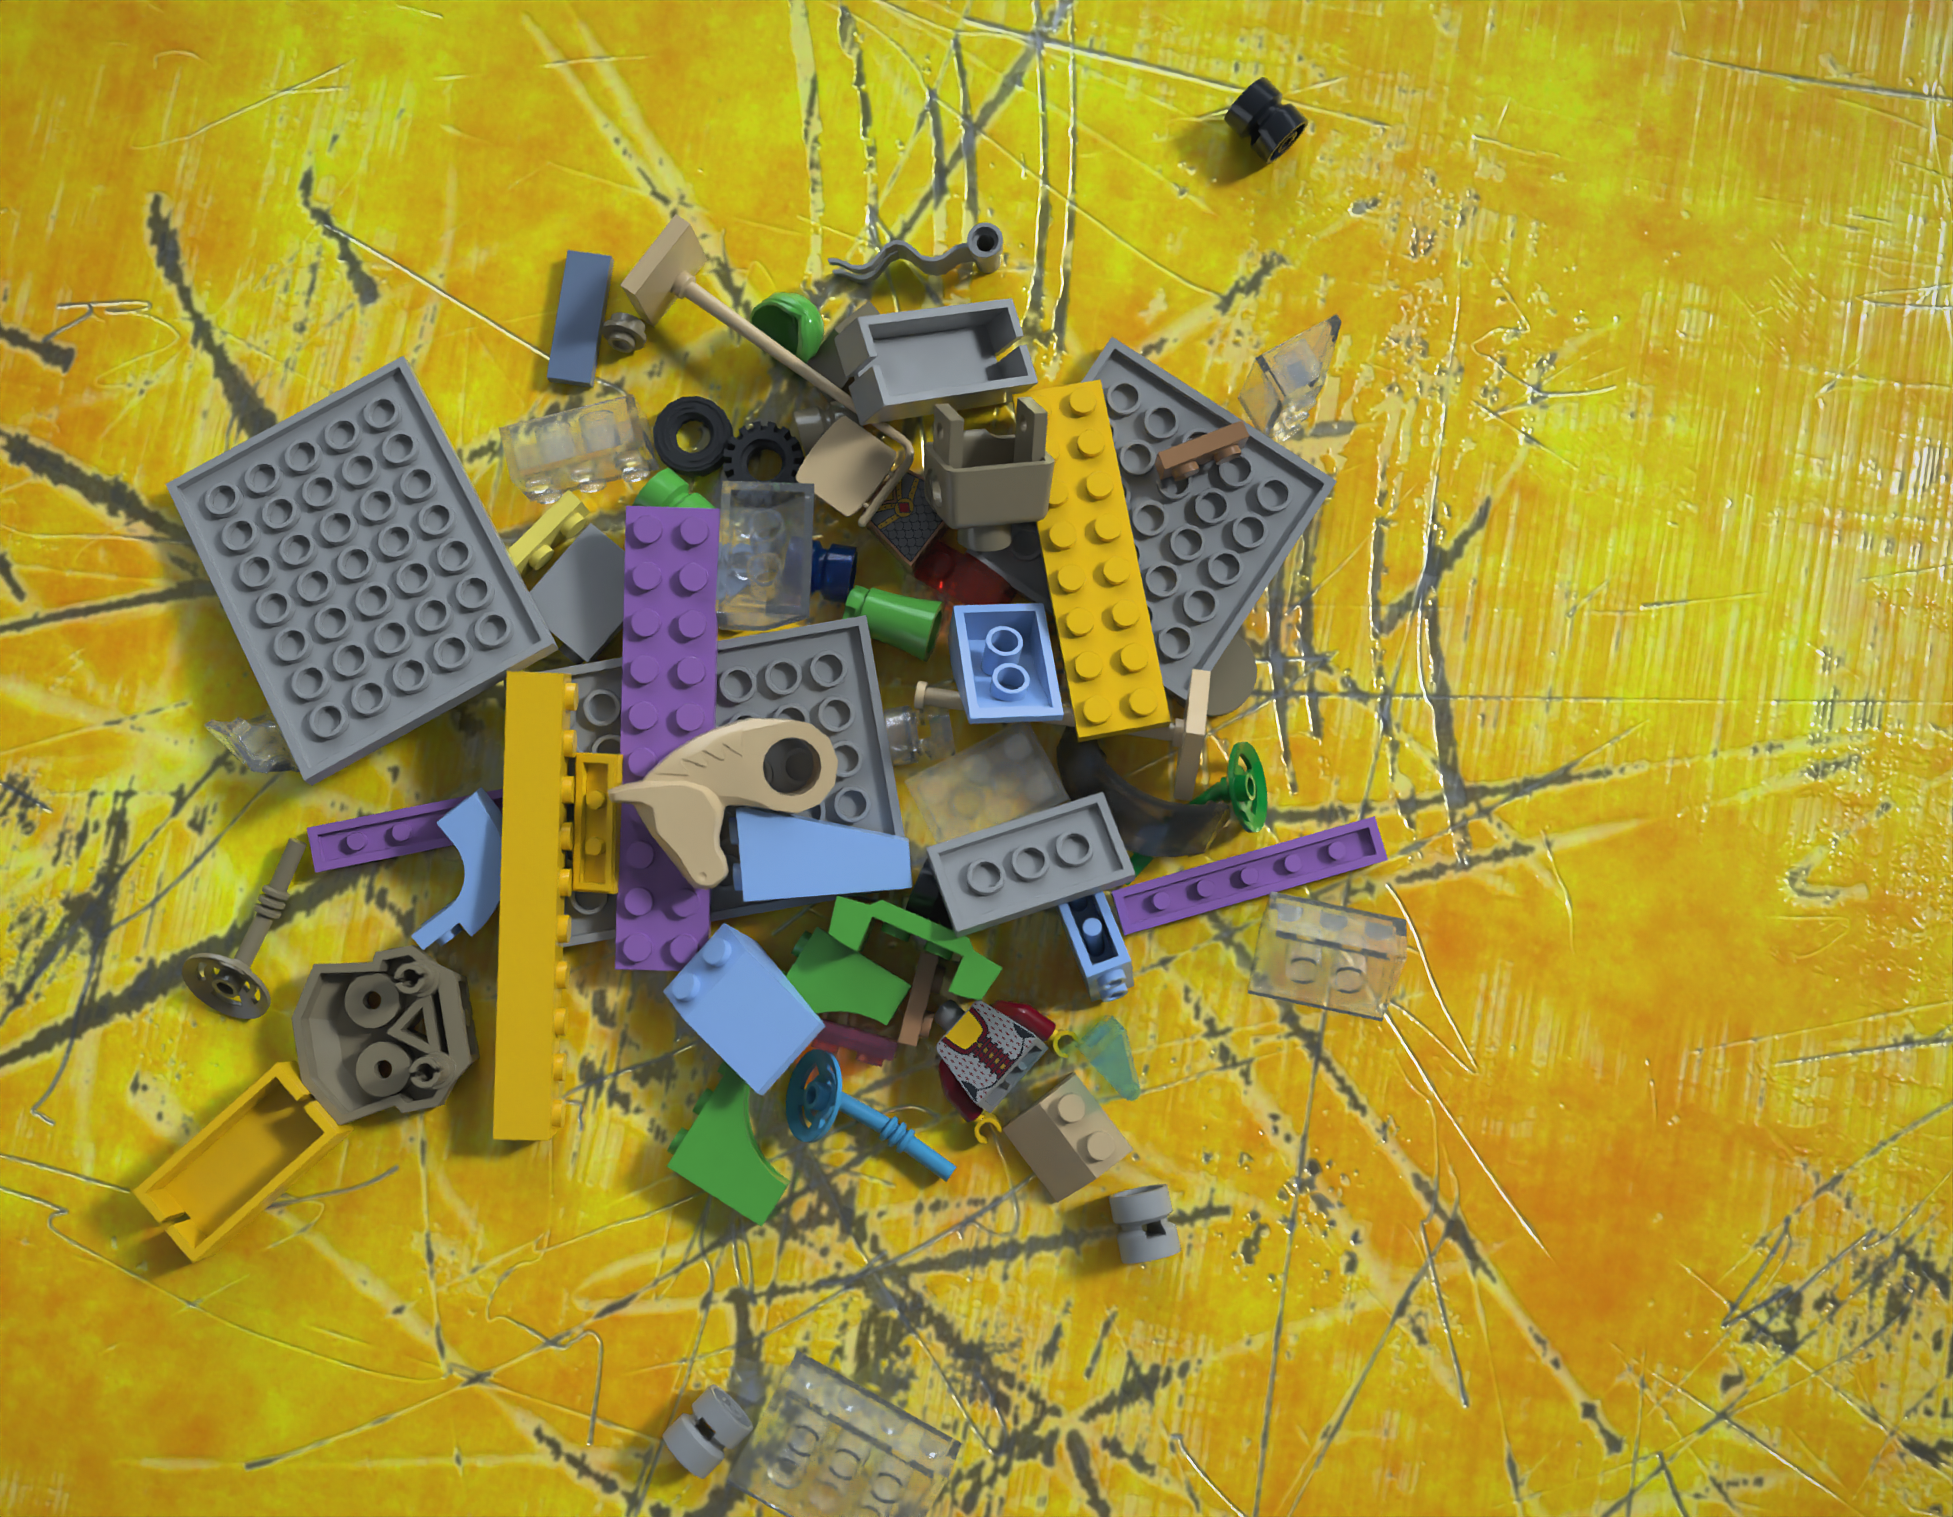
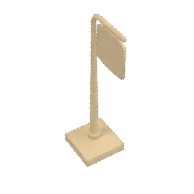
[620,214,914,527]

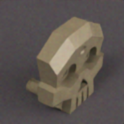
[292,945,480,1125]

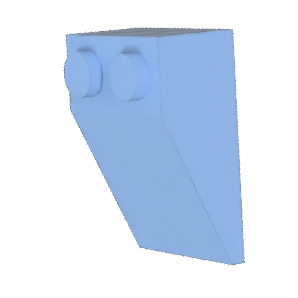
[948,603,1064,724]
[663,923,825,1096]

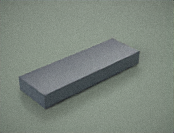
[547,250,614,388]

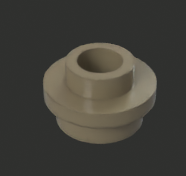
[602,312,647,353]

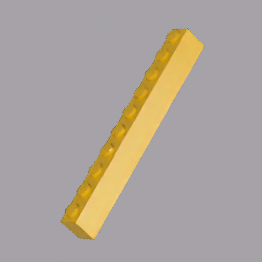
[493,671,579,1141]

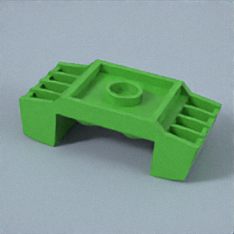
[829,896,1002,1000]

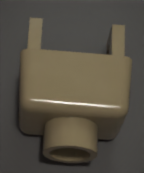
[923,397,1055,552]

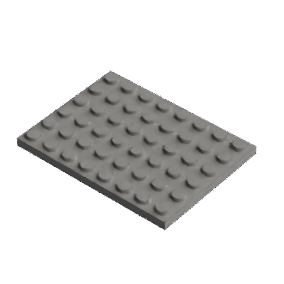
[166,356,559,786]
[503,615,914,947]

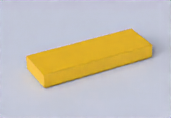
[572,752,623,894]

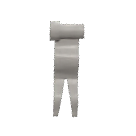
[828,222,1004,284]

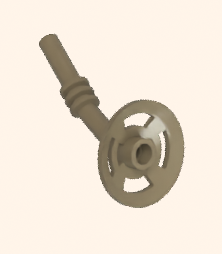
[182,838,307,1019]

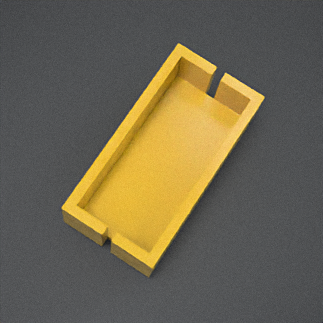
[132,1061,355,1263]

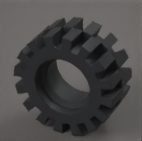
[723,421,805,508]

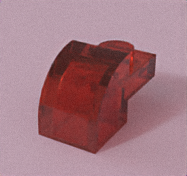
[913,540,1017,605]

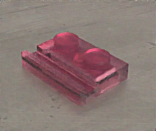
[811,1017,900,1067]

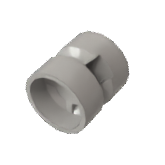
[1108,1184,1181,1263]
[663,1384,753,1479]

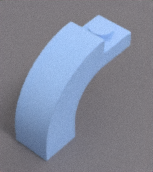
[411,787,502,950]

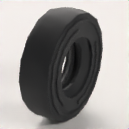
[653,396,733,477]

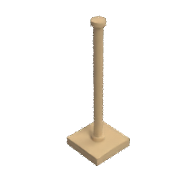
[914,669,1211,801]

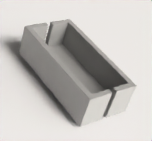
[834,298,1038,425]

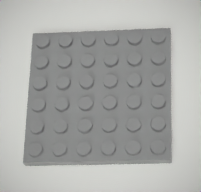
[964,337,1337,703]

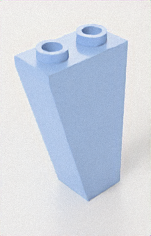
[729,806,912,902]
[1055,891,1134,1002]

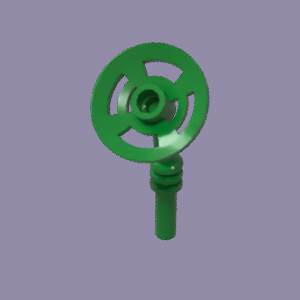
[1126,742,1267,886]

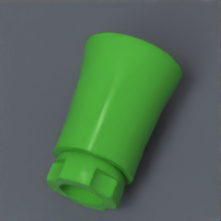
[842,585,945,662]

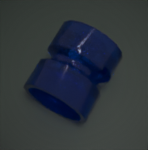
[785,537,858,604]

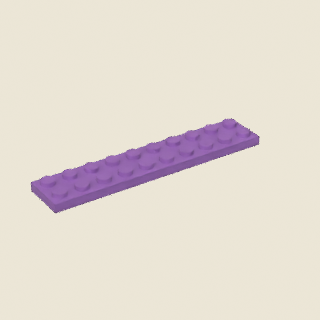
[615,506,721,971]

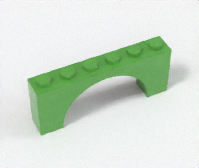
[667,927,912,1227]

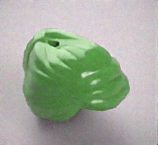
[750,292,824,363]

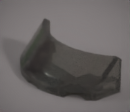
[1056,726,1231,858]

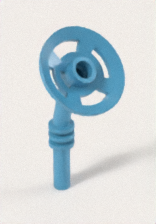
[786,1049,956,1182]

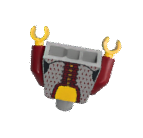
[934,1000,1079,1144]

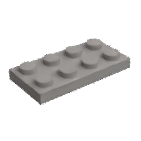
[926,792,1136,938]

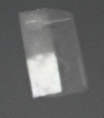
[1238,314,1341,442]
[715,481,815,631]
[1247,891,1407,1022]

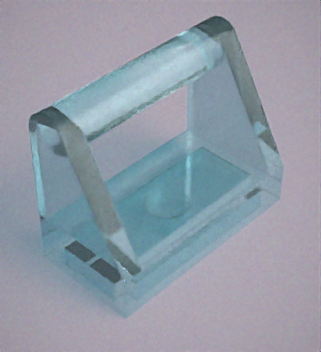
[1074,1014,1141,1101]

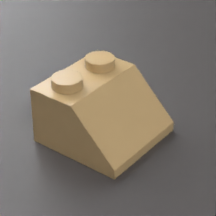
[1002,1072,1134,1203]

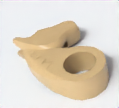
[608,718,838,890]

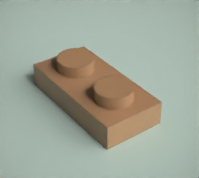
[1154,420,1249,481]
[898,952,946,1047]

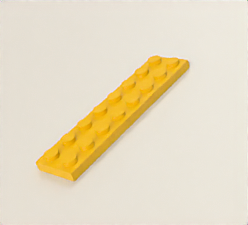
[1012,379,1171,742]

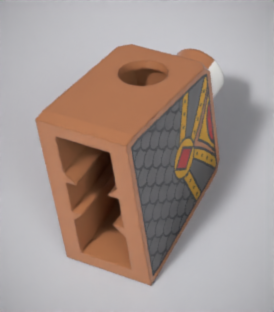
[861,467,950,575]

